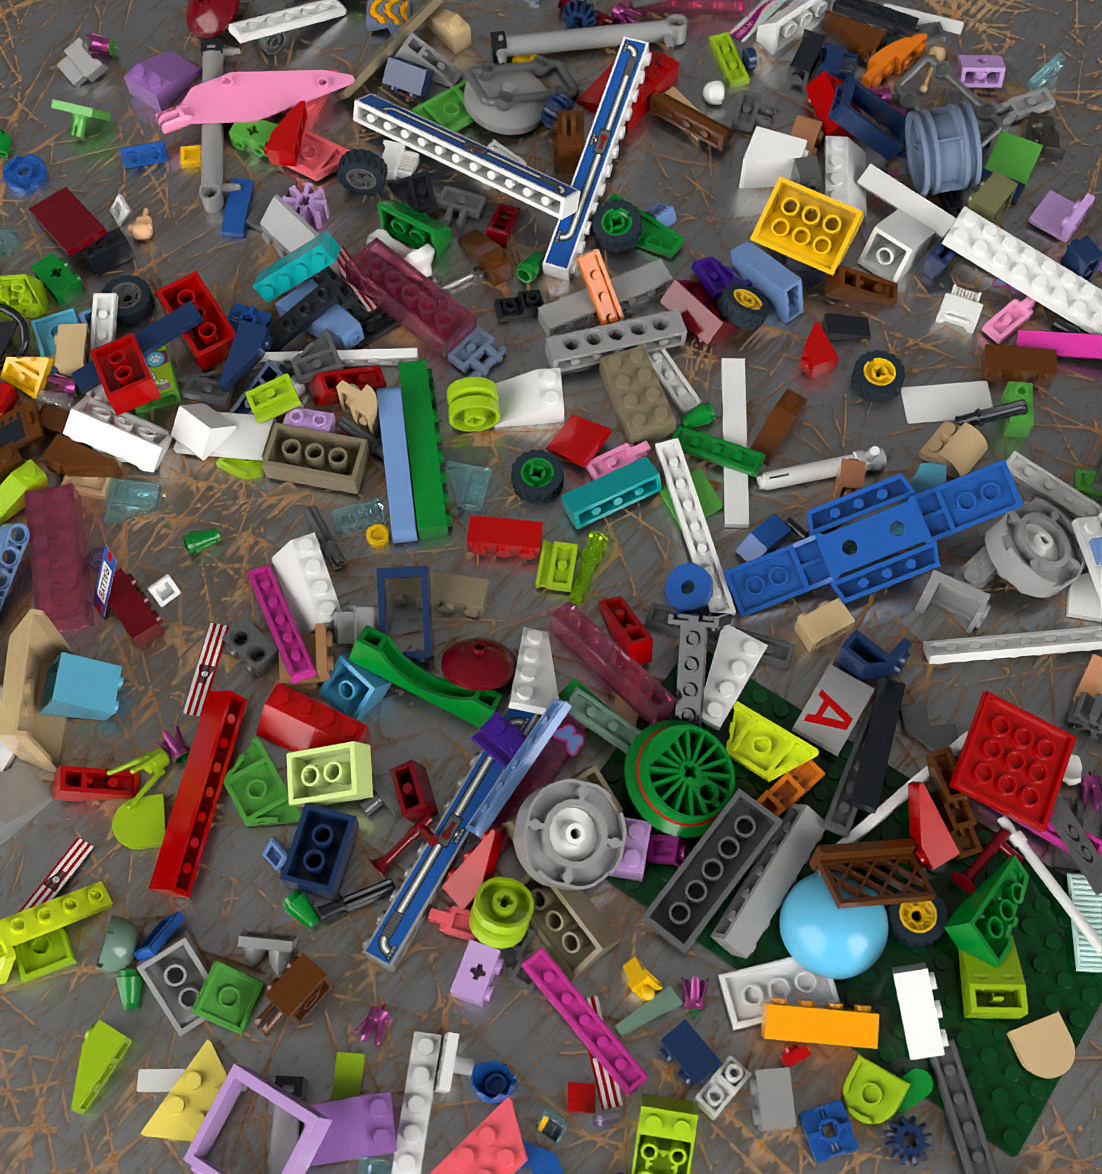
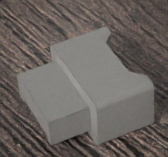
[57,37,108,88]
[333,605,378,649]

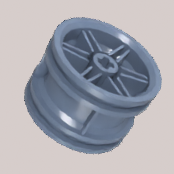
[905,101,982,197]

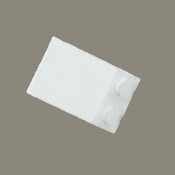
[494,368,564,428]

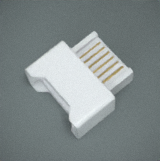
[382,140,420,182]
[936,284,983,333]

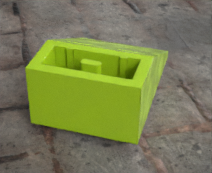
[0,274,48,320]
[958,935,1028,1019]
[631,1093,698,1174]

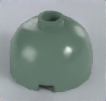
[96,915,142,972]

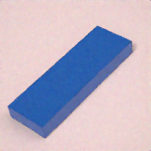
[221,178,255,238]

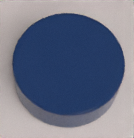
[742,47,757,70]

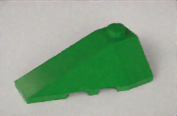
[944,855,1029,967]

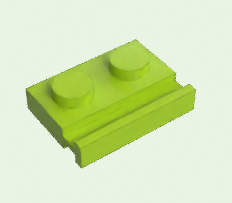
[245,373,302,424]
[536,540,578,592]

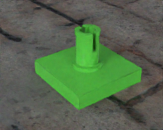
[51,99,111,138]

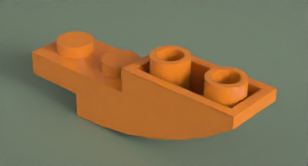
[861,33,928,88]

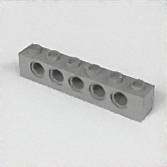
[545,309,687,372]

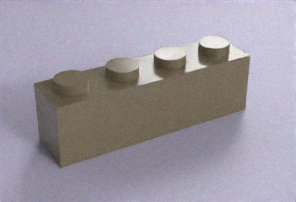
[386,564,490,617]

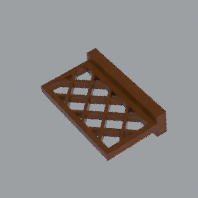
[809,839,936,909]

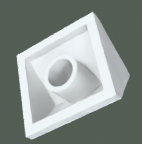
[171,403,237,461]

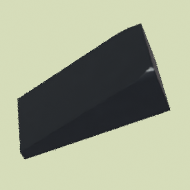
[822,313,871,341]

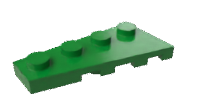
[590,193,685,259]

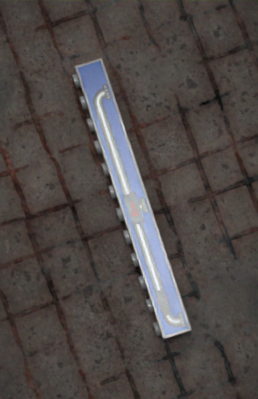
[362,691,542,973]

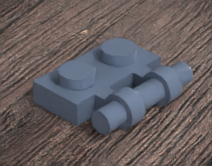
[447,326,507,378]

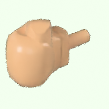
[128,208,153,240]

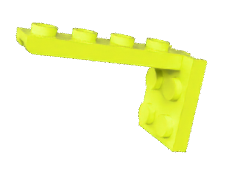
[0,881,113,985]

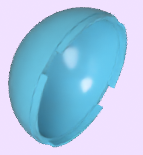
[779,870,888,979]

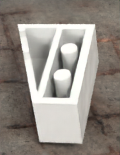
[892,963,948,1060]

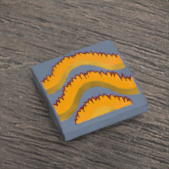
[366,0,412,34]

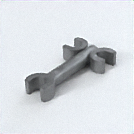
[425,262,486,307]

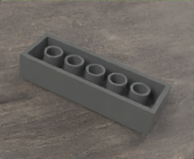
[641,788,783,955]

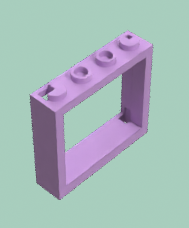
[183,1064,333,1174]

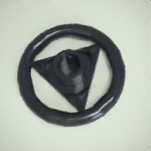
[0,303,30,370]

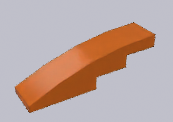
[756,759,826,818]

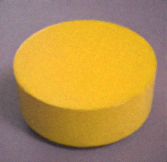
[366,523,391,549]

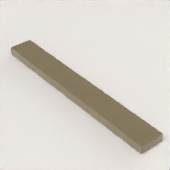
[334,0,444,100]

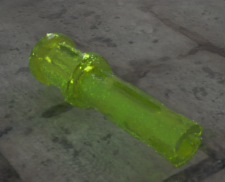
[568,531,609,605]

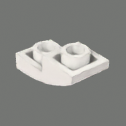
[692,1055,752,1121]

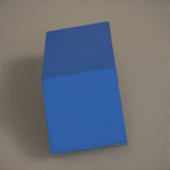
[735,514,793,562]

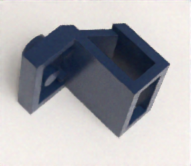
[833,629,913,682]

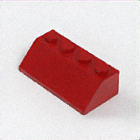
[155,271,236,372]
[256,682,370,752]

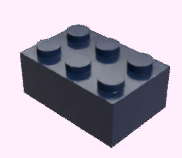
[280,803,359,900]

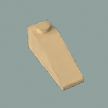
[423,6,471,54]

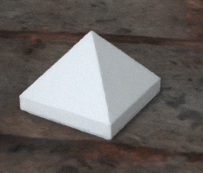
[110,194,133,226]
[147,574,181,607]

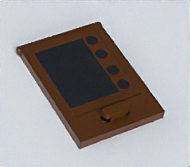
[0,398,44,449]

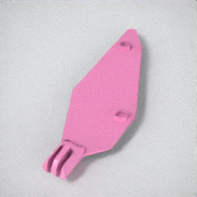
[155,70,355,134]

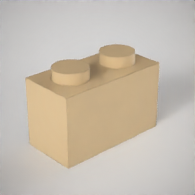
[53,323,91,376]
[794,597,855,653]

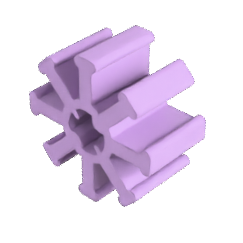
[282,182,329,229]

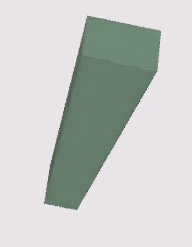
[614,985,683,1037]

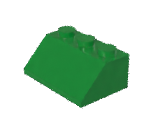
[377,200,451,260]

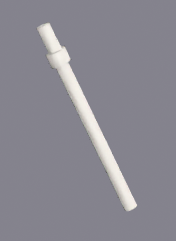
[997,815,1102,954]

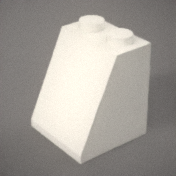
[739,126,809,189]
[857,209,936,283]

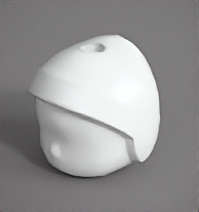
[703,81,725,105]

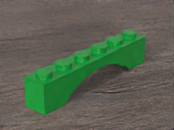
[348,624,503,728]

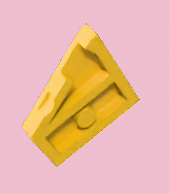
[0,356,55,399]

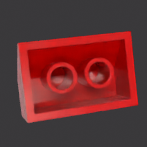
[805,70,862,140]

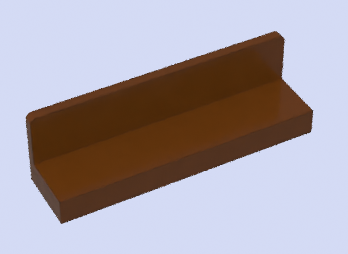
[650,91,735,151]

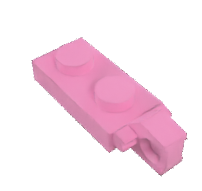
[982,296,1036,344]
[586,441,651,480]

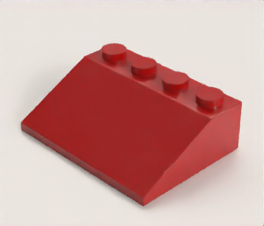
[577,51,679,134]

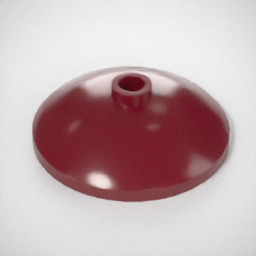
[186,0,240,38]
[441,638,517,691]

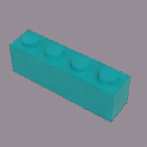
[253,230,341,303]
[561,456,662,529]

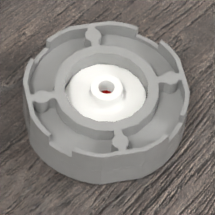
[985,497,1085,598]
[513,779,627,890]

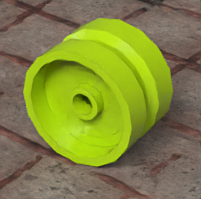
[446,377,500,432]
[469,877,534,949]

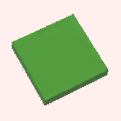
[984,130,1043,187]
[659,468,724,529]
[190,960,265,1035]

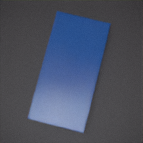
[133,911,186,961]

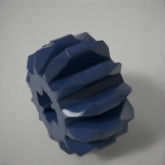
[562,0,597,29]
[541,92,575,130]
[883,1115,933,1166]

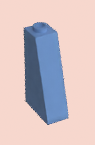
[731,240,804,324]
[275,278,364,350]

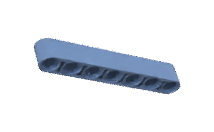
[377,386,418,544]

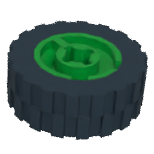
[592,200,642,252]
[511,449,564,504]

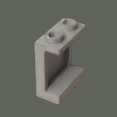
[914,570,991,634]

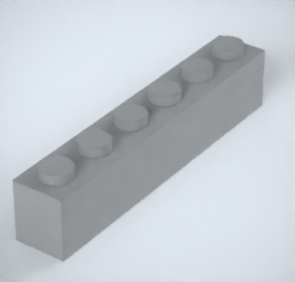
[538,259,673,337]
[710,804,825,958]

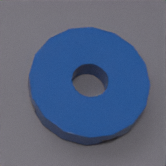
[3,154,48,193]
[665,563,713,611]

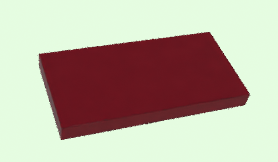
[28,187,108,256]

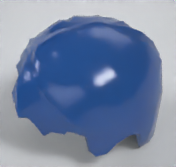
[471,1060,519,1104]

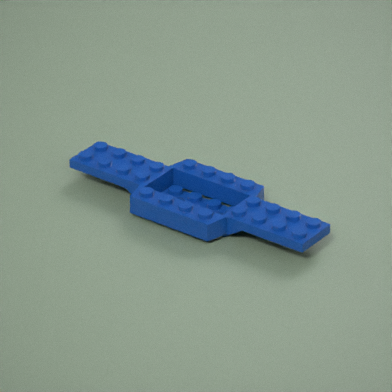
[723,459,1024,618]

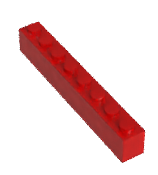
[148,690,247,898]

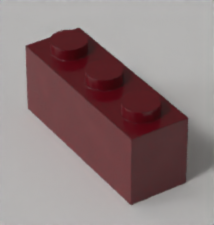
[95,568,164,649]

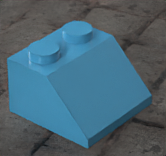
[319,651,392,721]

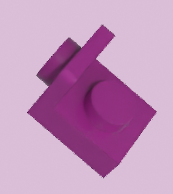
[646,834,690,868]

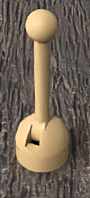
[919,46,947,93]

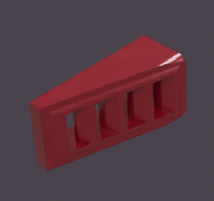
[485,203,521,247]

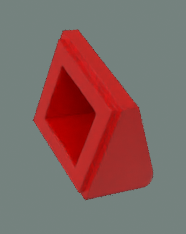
[567,1082,596,1114]

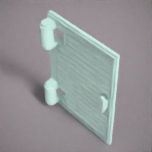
[1067,873,1102,972]

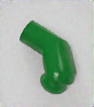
[0,130,12,158]

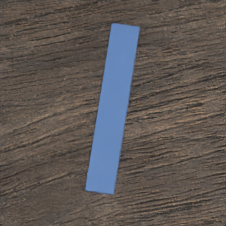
[465,699,572,839]

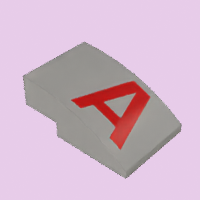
[792,664,875,756]

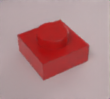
[778,1044,811,1068]

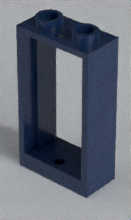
[828,75,906,161]
[376,566,434,663]

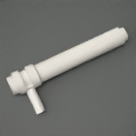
[757,446,886,491]

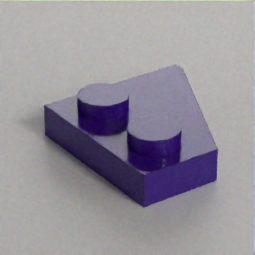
[691,256,752,299]

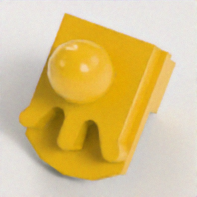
[623,956,663,1003]

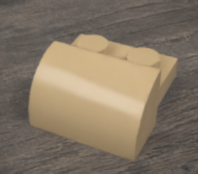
[337,380,381,438]
[919,421,988,479]

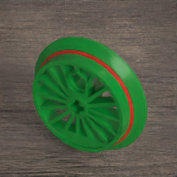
[624,720,736,838]

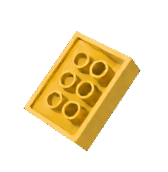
[750,176,864,276]

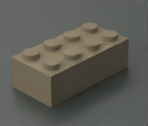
[599,345,676,446]
[262,423,370,494]

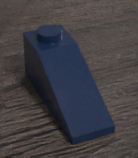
[218,320,273,393]
[229,359,294,415]

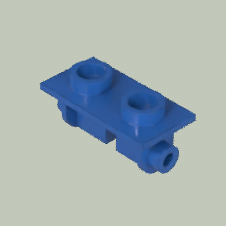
[119,141,168,169]

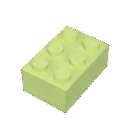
[286,741,373,808]

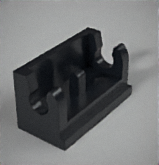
[80,227,135,277]

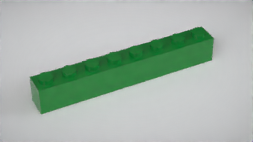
[398,360,452,539]

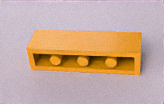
[761,997,879,1049]

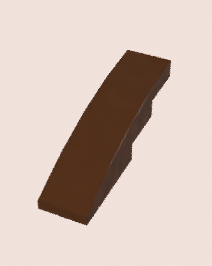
[925,747,983,861]

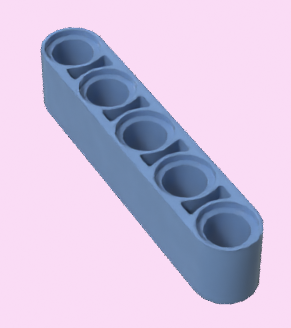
[0,523,30,611]

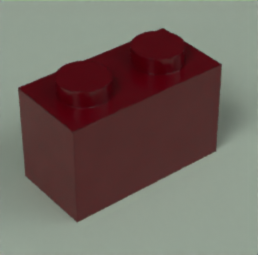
[390,760,439,824]

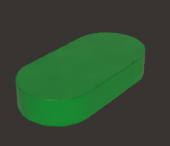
[895,1068,933,1115]

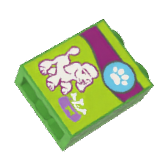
[135,345,183,414]

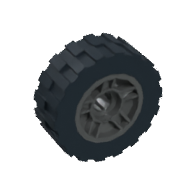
[337,149,388,195]
[101,274,155,326]

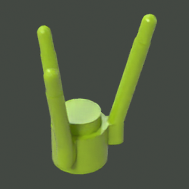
[107,748,170,810]

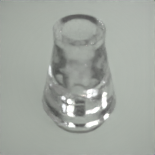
[36,389,74,412]

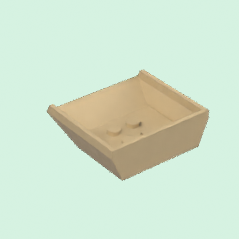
[0,609,74,772]

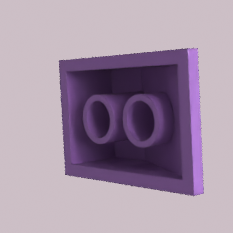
[124,51,202,112]
[304,1092,397,1166]

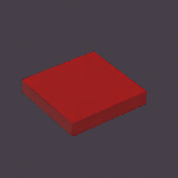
[546,414,611,468]

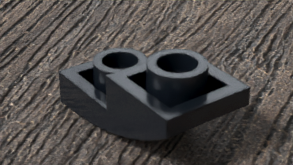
[493,289,544,323]

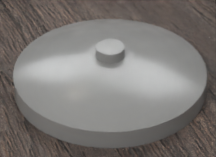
[463,71,547,135]

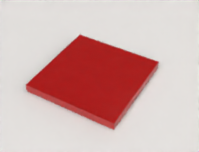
[949,691,1077,833]

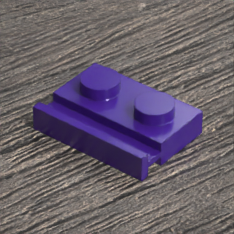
[471,711,527,769]

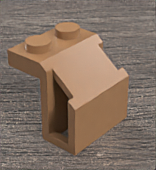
[279,623,334,691]

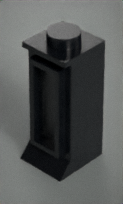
[787,29,826,86]

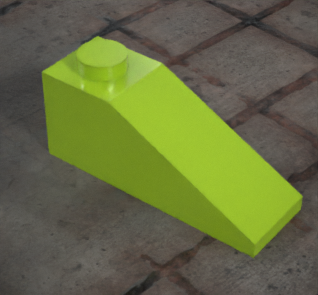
[0,459,50,525]
[71,1019,133,1115]

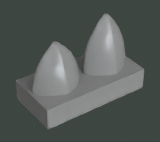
[238,930,298,975]

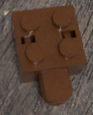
[553,109,584,174]
[253,953,334,1037]

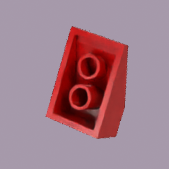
[89,333,161,416]

